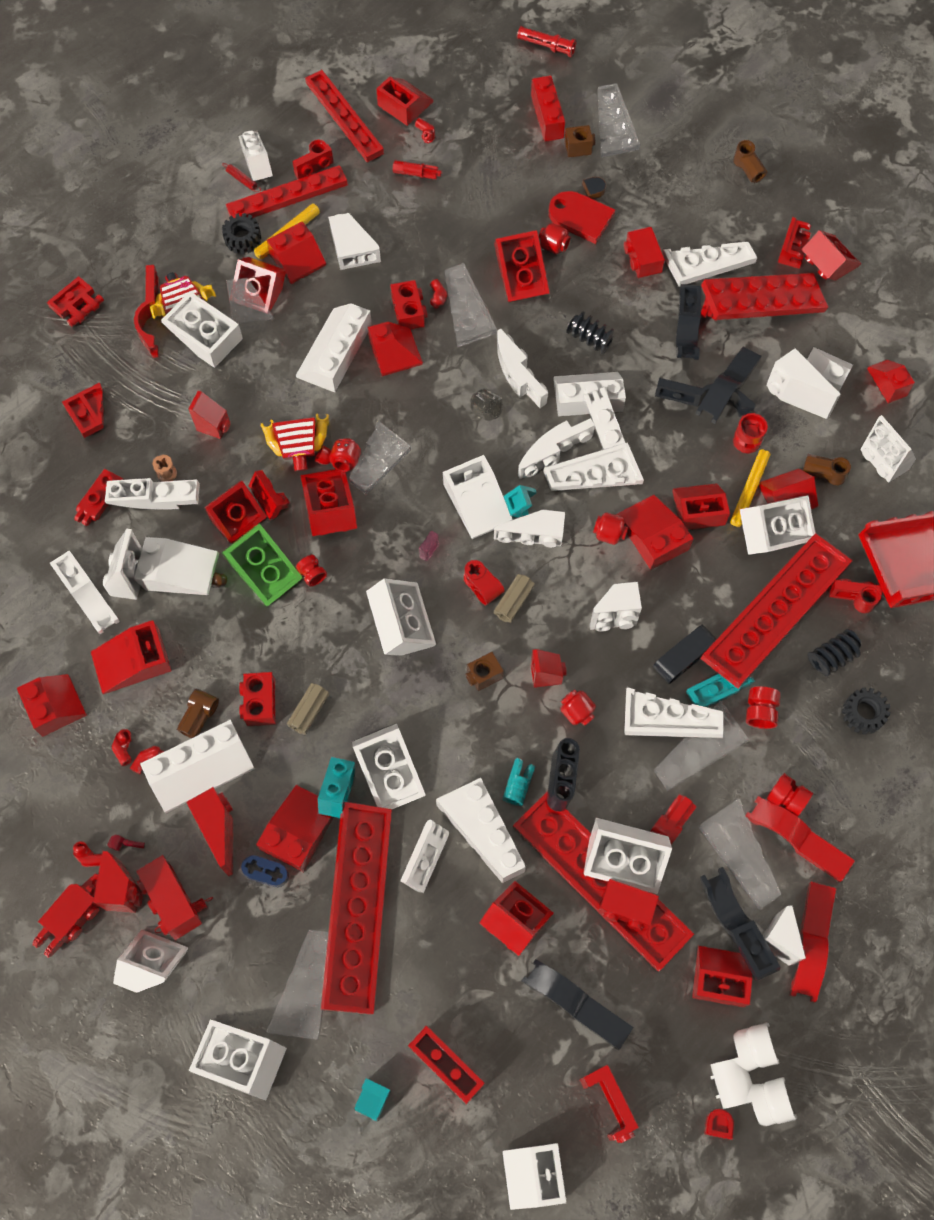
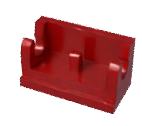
[777,217,811,269]

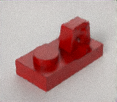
[248,470,290,520]

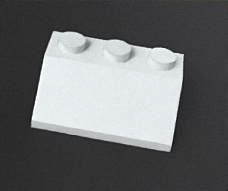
[553,372,626,416]
[366,579,436,655]
[584,818,672,894]

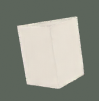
[763,906,805,965]

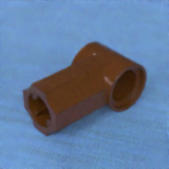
[733,140,768,184]
[803,454,851,486]
[176,689,219,739]

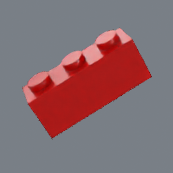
[531,75,565,142]
[136,855,202,941]
[408,1025,485,1105]

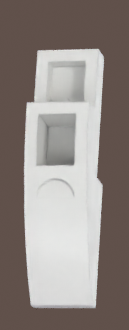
[497,329,548,408]
[518,418,595,479]
[105,478,200,509]

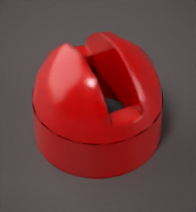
[315,445,331,465]

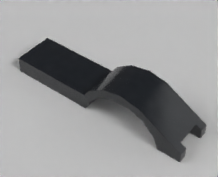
[676,284,702,360]
[696,346,762,424]
[655,378,756,418]
[700,867,781,981]
[521,959,634,1051]

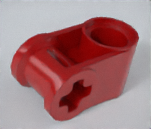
[463,560,505,606]

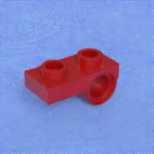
[292,139,334,179]
[829,579,882,613]

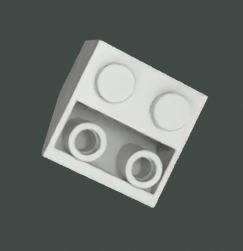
[590,582,642,631]
[503,1143,566,1210]

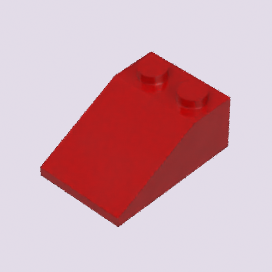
[494,230,550,302]
[300,469,357,536]
[616,495,694,570]
[256,785,334,873]
[186,787,233,876]

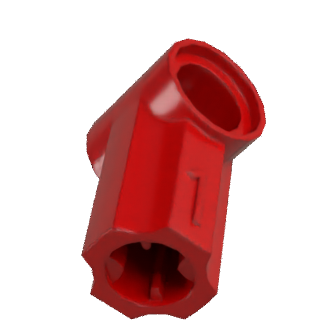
[650,794,697,845]

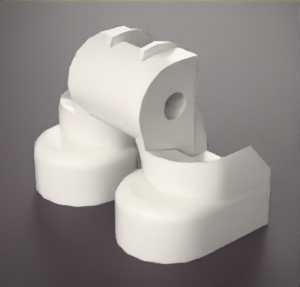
[710,1022,798,1126]

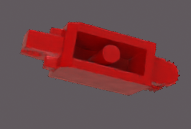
[32,873,99,958]

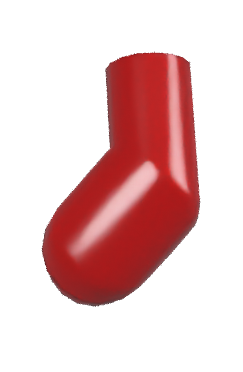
[430,279,448,309]
[130,746,164,774]

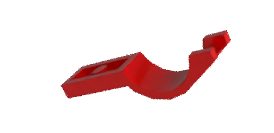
[133,265,159,358]
[744,796,855,882]
[789,882,836,1003]

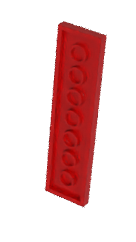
[701,533,853,689]
[513,791,694,972]
[321,802,392,1015]

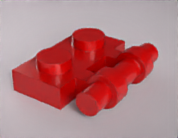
[47,276,104,327]

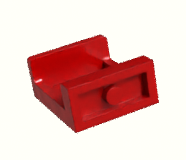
[579,1065,639,1143]

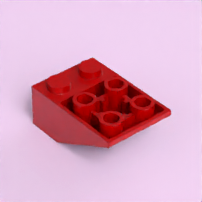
[91,620,172,695]

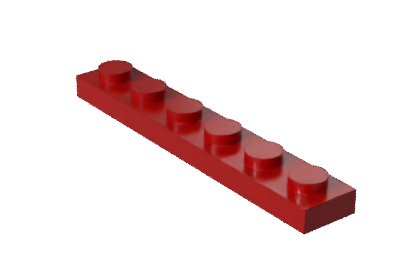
[305,70,384,163]
[225,165,348,218]

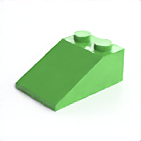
[221,523,303,607]

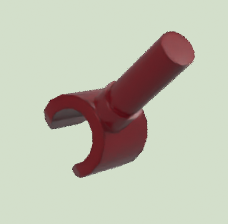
[107,835,145,852]

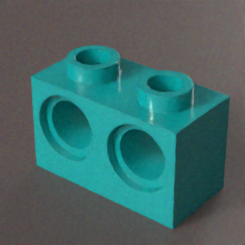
[318,757,355,818]

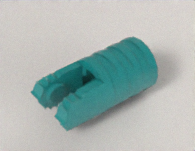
[502,757,535,806]

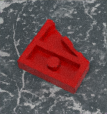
[62,383,104,438]

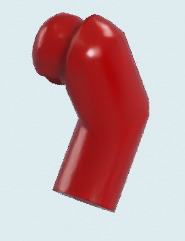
[415,118,435,143]
[112,729,132,767]
[73,841,102,867]

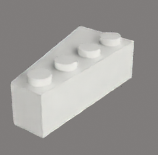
[436,778,526,883]

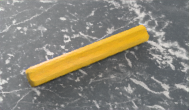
[254,203,320,260]
[730,449,771,527]

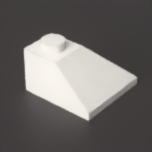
[807,347,853,392]
[113,930,188,993]

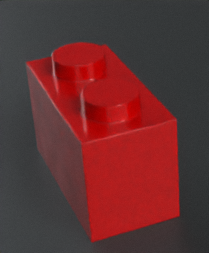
[624,226,665,278]
[598,879,659,931]

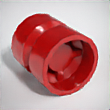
[733,413,768,454]
[746,686,781,729]
[766,773,813,817]

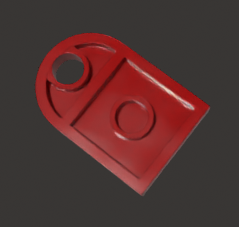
[549,191,615,244]

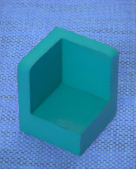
[503,485,537,518]
[354,1078,391,1121]

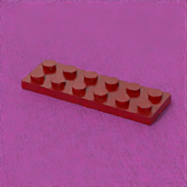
[701,273,828,320]

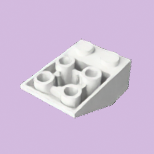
[860,415,916,483]
[443,455,513,539]

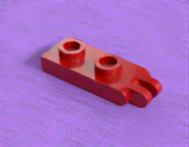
[74,469,124,526]

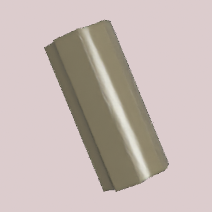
[494,574,535,623]
[287,683,330,735]

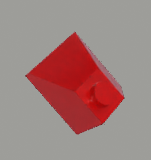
[368,321,423,376]

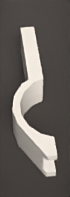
[50,551,120,634]

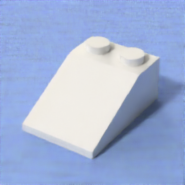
[161,291,243,368]
[766,348,841,419]
[740,496,815,554]
[103,529,142,600]
[134,537,219,595]
[352,724,426,809]
[189,1019,287,1101]

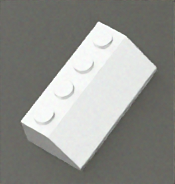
[296,303,372,392]
[140,720,255,813]

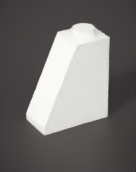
[329,213,381,270]

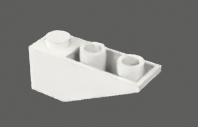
[238,131,273,181]
[494,510,565,548]

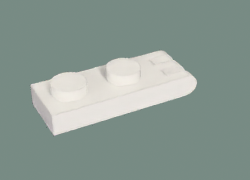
[583,387,625,450]
[401,820,449,893]

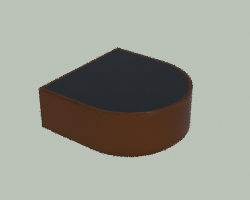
[582,177,606,199]

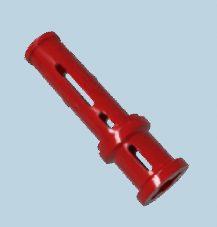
[517,26,577,57]

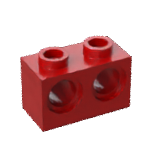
[390,280,428,330]
[239,672,276,726]

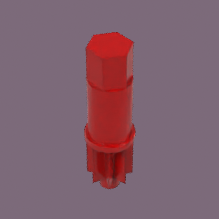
[393,160,442,180]

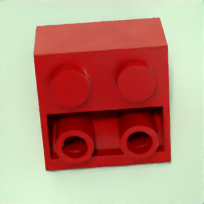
[376,77,433,126]
[672,483,730,530]
[692,946,752,1008]

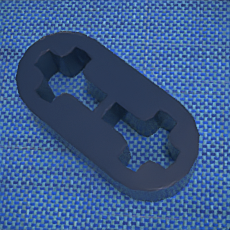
[241,855,289,888]

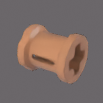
[152,455,177,482]

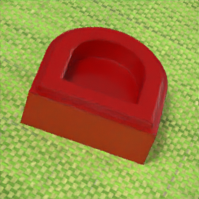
[704,1109,734,1140]

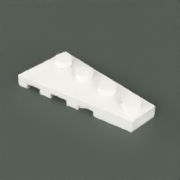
[663,242,757,286]
[544,443,644,491]
[625,688,723,738]

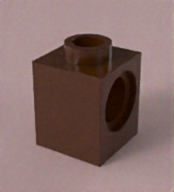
[564,125,596,158]
[465,652,504,691]

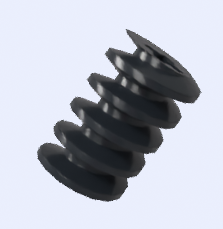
[566,311,614,355]
[807,629,861,677]

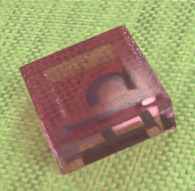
[419,531,439,561]

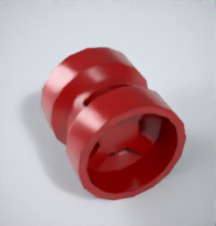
[296,555,327,587]

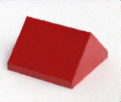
[758,468,819,510]
[205,480,267,543]

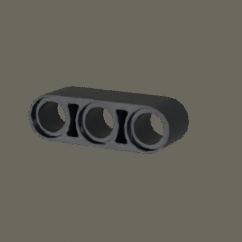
[653,624,717,684]
[547,738,580,812]

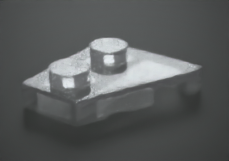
[226,278,274,323]

